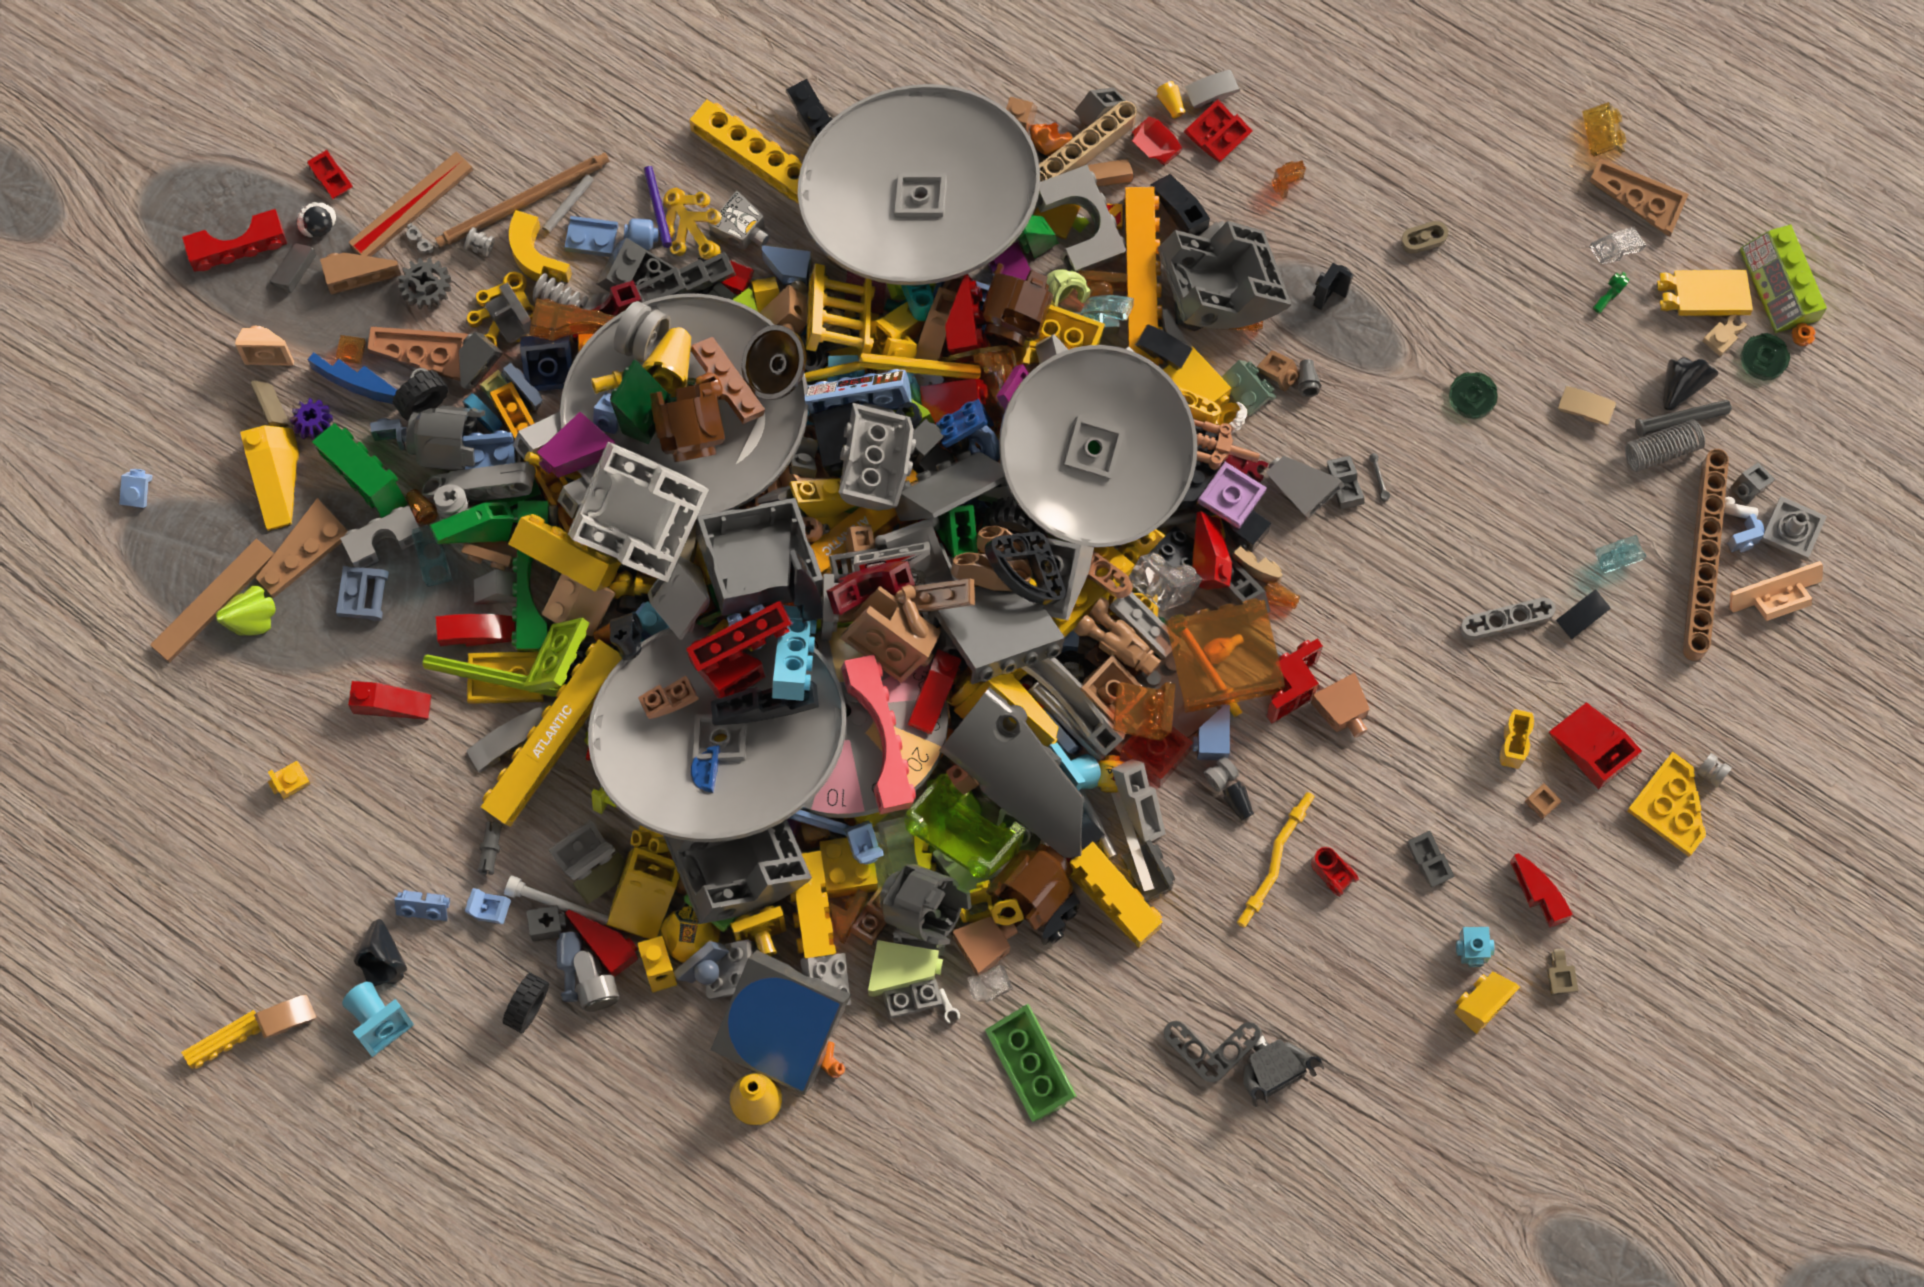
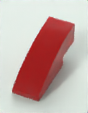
[435,614,516,647]
[1510,853,1573,928]

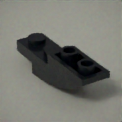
[786,79,833,141]

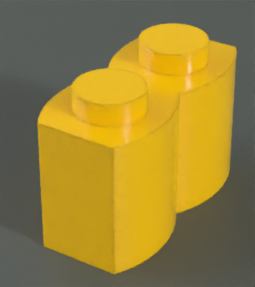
[1499,709,1534,769]

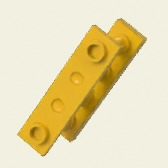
[806,263,875,360]

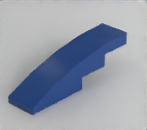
[307,353,397,404]

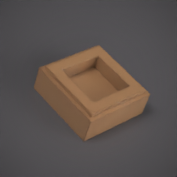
[1525,783,1562,820]

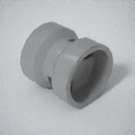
[1696,753,1732,787]
[1203,756,1239,792]

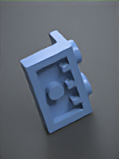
[462,430,516,469]

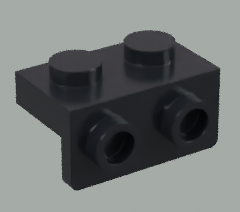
[1312,263,1354,310]

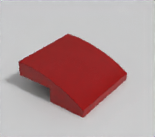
[1183,99,1253,163]

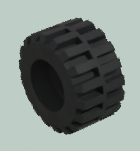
[981,497,1045,547]

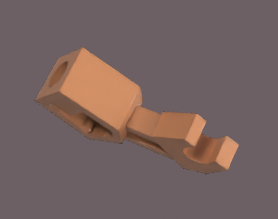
[946,764,979,795]

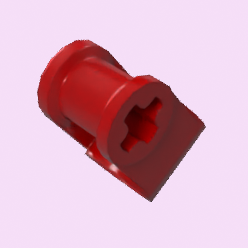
[1311,847,1359,897]

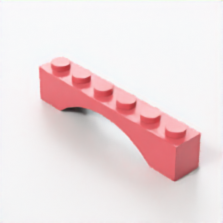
[841,655,916,815]

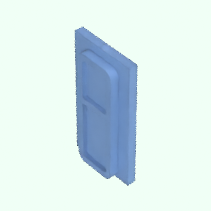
[789,810,852,836]

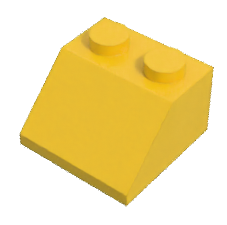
[1454,972,1520,1034]

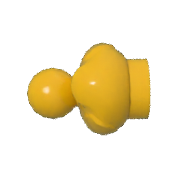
[609,570,635,599]

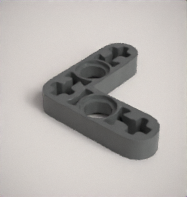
[1164,1021,1262,1082]

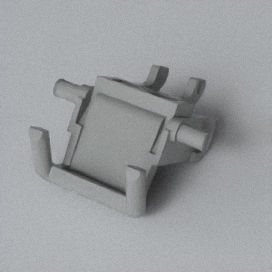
[875,517,959,624]

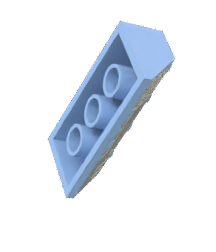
[805,369,912,417]

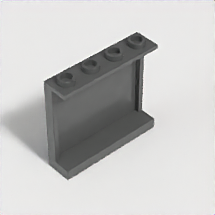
[928,577,1065,685]

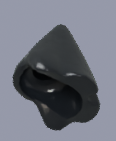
[1663,357,1719,410]
[354,919,407,987]

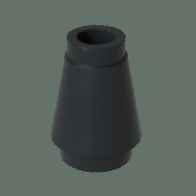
[1222,781,1254,821]

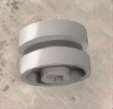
[614,301,671,363]

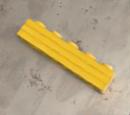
[181,1010,261,1069]

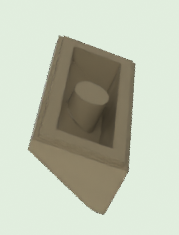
[250,380,289,427]

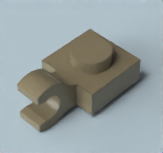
[1547,948,1578,995]

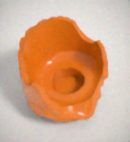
[1030,122,1073,156]

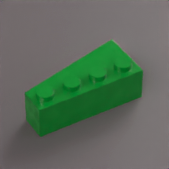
[312,423,408,518]

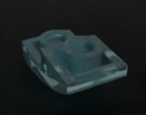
[1080,295,1134,323]

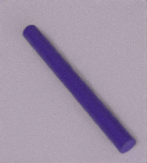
[643,166,672,248]

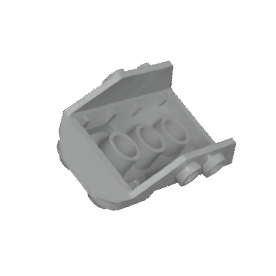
[839,403,916,511]

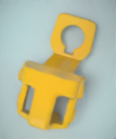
[960,880,1024,925]

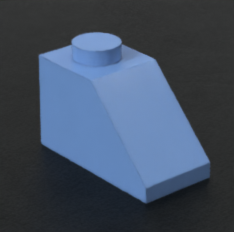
[1193,705,1230,760]

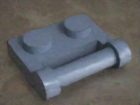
[336,566,389,621]

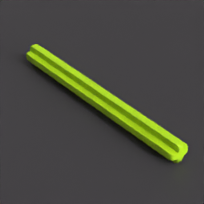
[422,654,567,697]

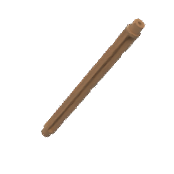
[435,152,610,248]

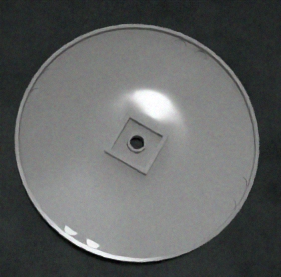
[798,84,1040,285]
[560,294,808,520]
[588,616,847,842]

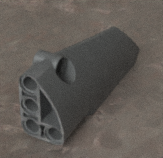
[939,687,1084,858]

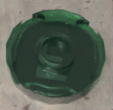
[1740,333,1790,381]
[1449,372,1498,419]

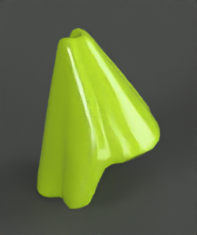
[216,586,276,636]

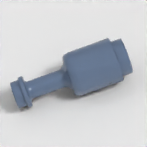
[556,932,583,1002]

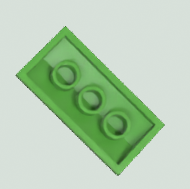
[985,1004,1077,1122]

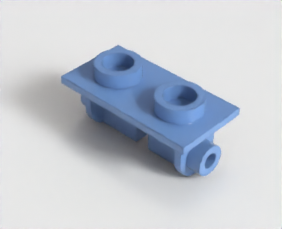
[394,890,450,921]

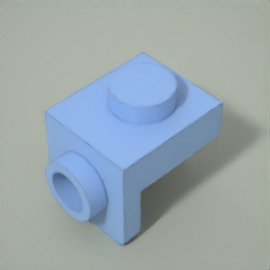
[119,469,153,508]
[1727,514,1764,552]
[845,820,884,864]
[465,888,511,924]

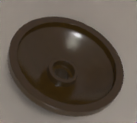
[741,325,806,400]

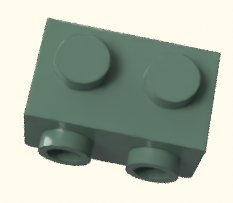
[1221,360,1276,416]

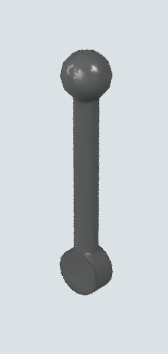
[1369,453,1390,502]

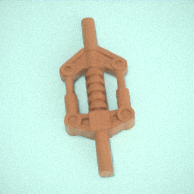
[1193,419,1260,470]

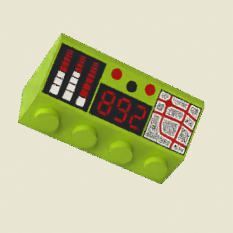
[1740,224,1827,333]

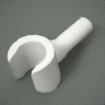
[939,989,960,1024]

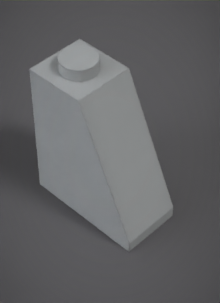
[1266,456,1345,519]

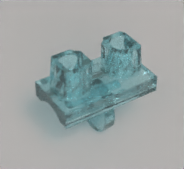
[1594,535,1647,573]

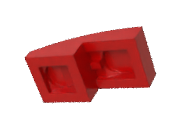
[307,150,353,199]

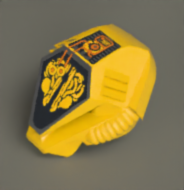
[661,902,720,963]

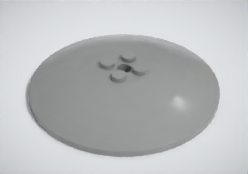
[999,345,1197,547]

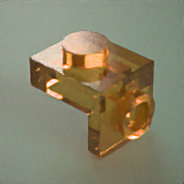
[1272,160,1306,199]

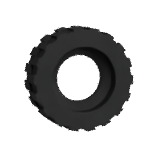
[392,370,449,421]
[502,973,549,1034]

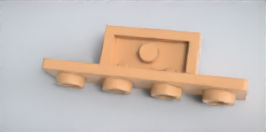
[1730,561,1823,621]

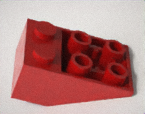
[945,274,989,361]
[1548,702,1642,790]

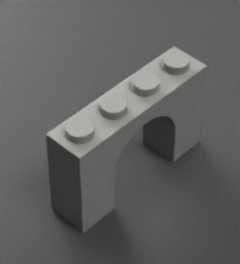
[1036,165,1126,274]
[513,412,589,519]

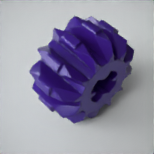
[290,398,333,440]

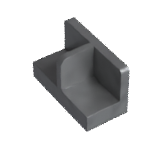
[485,282,534,344]

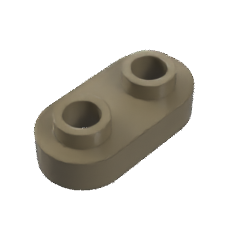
[1401,221,1448,254]

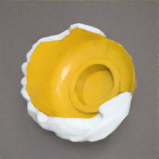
[1214,402,1247,434]

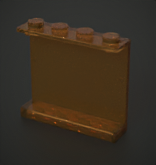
[1165,598,1285,713]

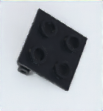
[1150,526,1195,585]

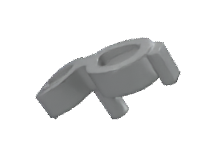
[406,223,433,254]

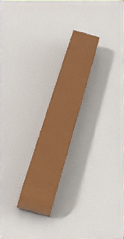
[1683,449,1729,661]

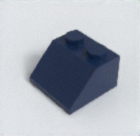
[520,332,573,391]

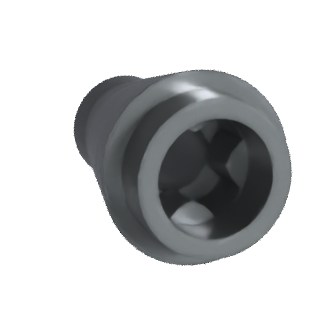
[1297,359,1322,397]

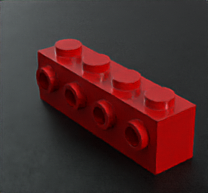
[686,601,793,674]

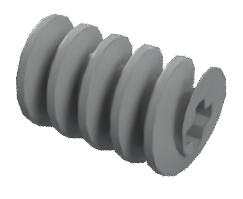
[533,273,588,318]
[434,484,469,521]

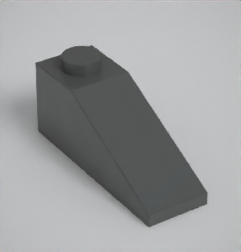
[1222,554,1270,623]

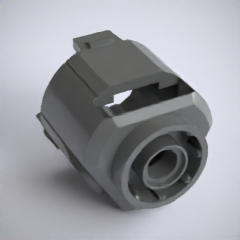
[406,405,485,471]
[880,864,971,945]

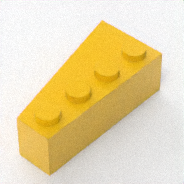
[508,514,621,592]
[1070,842,1163,948]
[790,851,836,958]

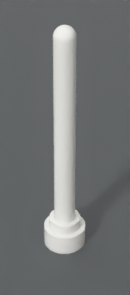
[504,875,619,931]

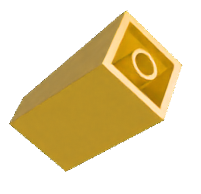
[954,673,1058,747]

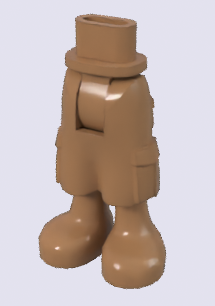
[1074,597,1161,676]

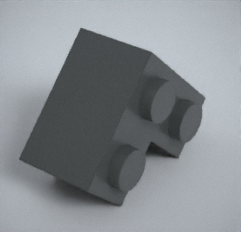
[909,419,954,474]

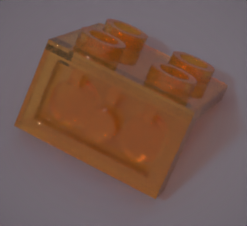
[1113,682,1176,741]

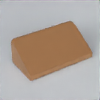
[1081,159,1133,187]

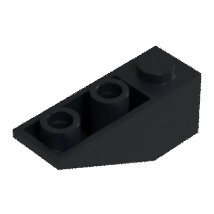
[1150,174,1210,236]

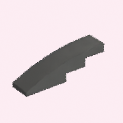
[636,252,736,303]

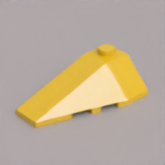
[240,425,299,531]

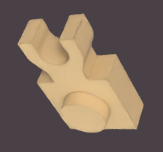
[1702,315,1747,357]

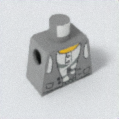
[709,191,770,250]

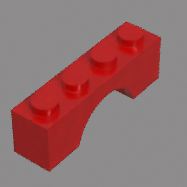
[182,209,287,272]

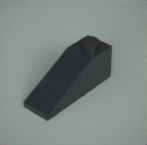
[1211,480,1271,552]

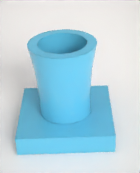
[1049,743,1101,791]
[342,982,414,1057]

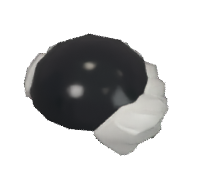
[297,202,336,237]

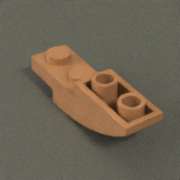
[914,275,973,361]

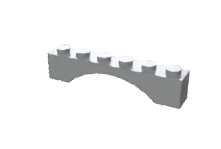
[1021,658,1127,756]

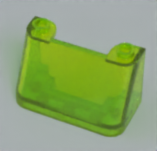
[904,773,1026,879]

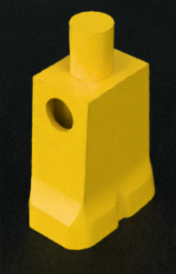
[866,302,925,355]

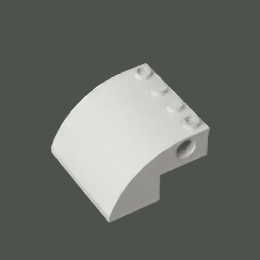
[568,442,709,582]

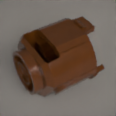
[982,263,1053,347]
[650,382,725,463]
[986,844,1073,930]

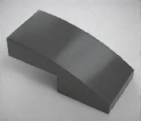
[1327,456,1365,509]
[1406,831,1455,887]

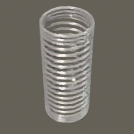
[1625,419,1705,472]

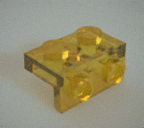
[1582,102,1626,157]

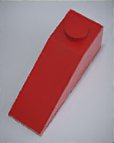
[1191,512,1232,590]
[907,649,961,734]
[348,681,432,720]
[565,910,638,977]

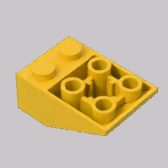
[606,847,680,939]

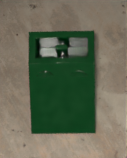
[610,360,671,445]

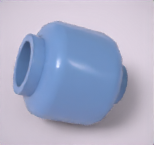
[624,218,658,251]

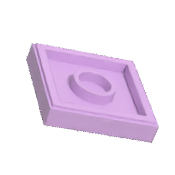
[1197,462,1267,529]

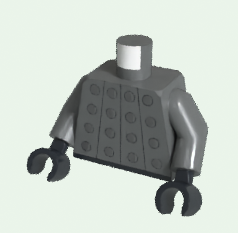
[1243,1034,1325,1107]

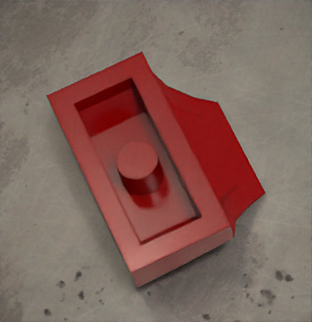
[1131,116,1182,166]

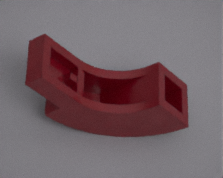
[566,280,642,343]
[826,561,915,615]

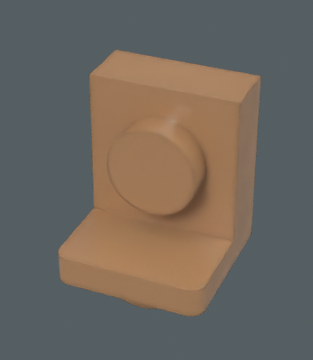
[1257,350,1299,391]

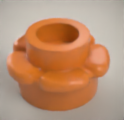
[1791,323,1816,346]

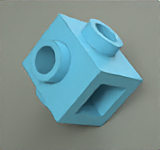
[1456,927,1495,967]

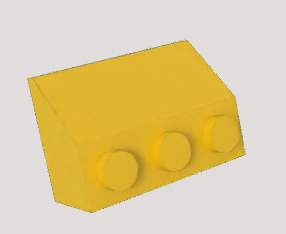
[1030,305,1105,350]

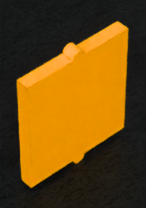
[1034,204,1081,239]

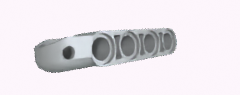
[422,462,536,503]

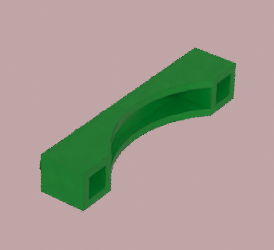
[512,501,550,652]

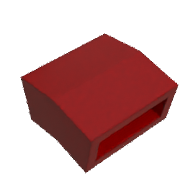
[721,260,755,295]

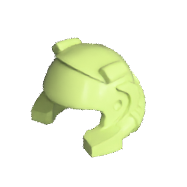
[1046,269,1091,307]

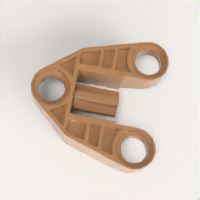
[951,526,1031,591]

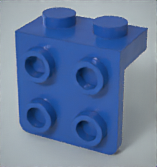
[936,399,994,449]

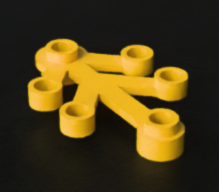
[659,187,722,260]
[467,271,536,347]

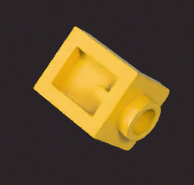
[267,761,311,799]

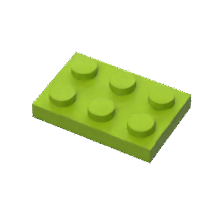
[523,617,589,693]

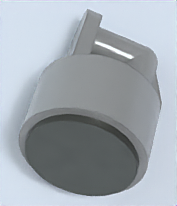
[574,951,620,1012]

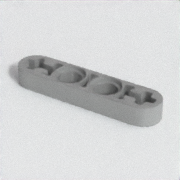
[1460,598,1556,640]

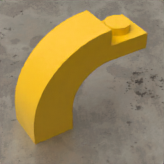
[509,210,572,283]

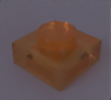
[336,335,366,364]

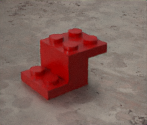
[1266,638,1323,724]

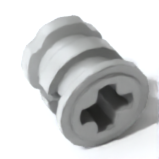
[464,227,495,257]

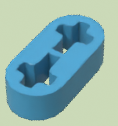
[462,393,503,434]

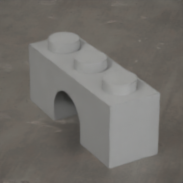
[340,506,424,568]

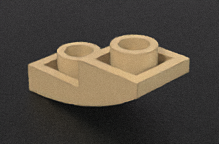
[1558,386,1616,426]
[1232,546,1283,586]

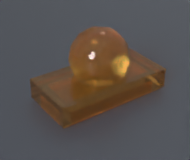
[1079,270,1127,304]

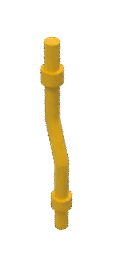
[1236,792,1315,928]

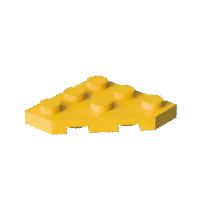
[1627,751,1706,857]

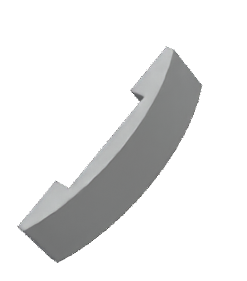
[466,701,555,773]

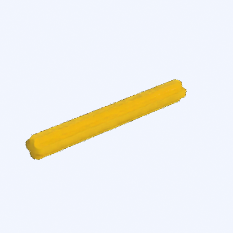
[859,353,981,379]

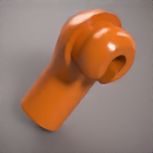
[821,1041,845,1078]

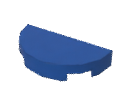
[691,746,721,793]

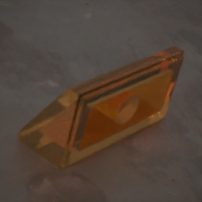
[800,822,830,850]

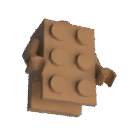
[840,585,941,683]

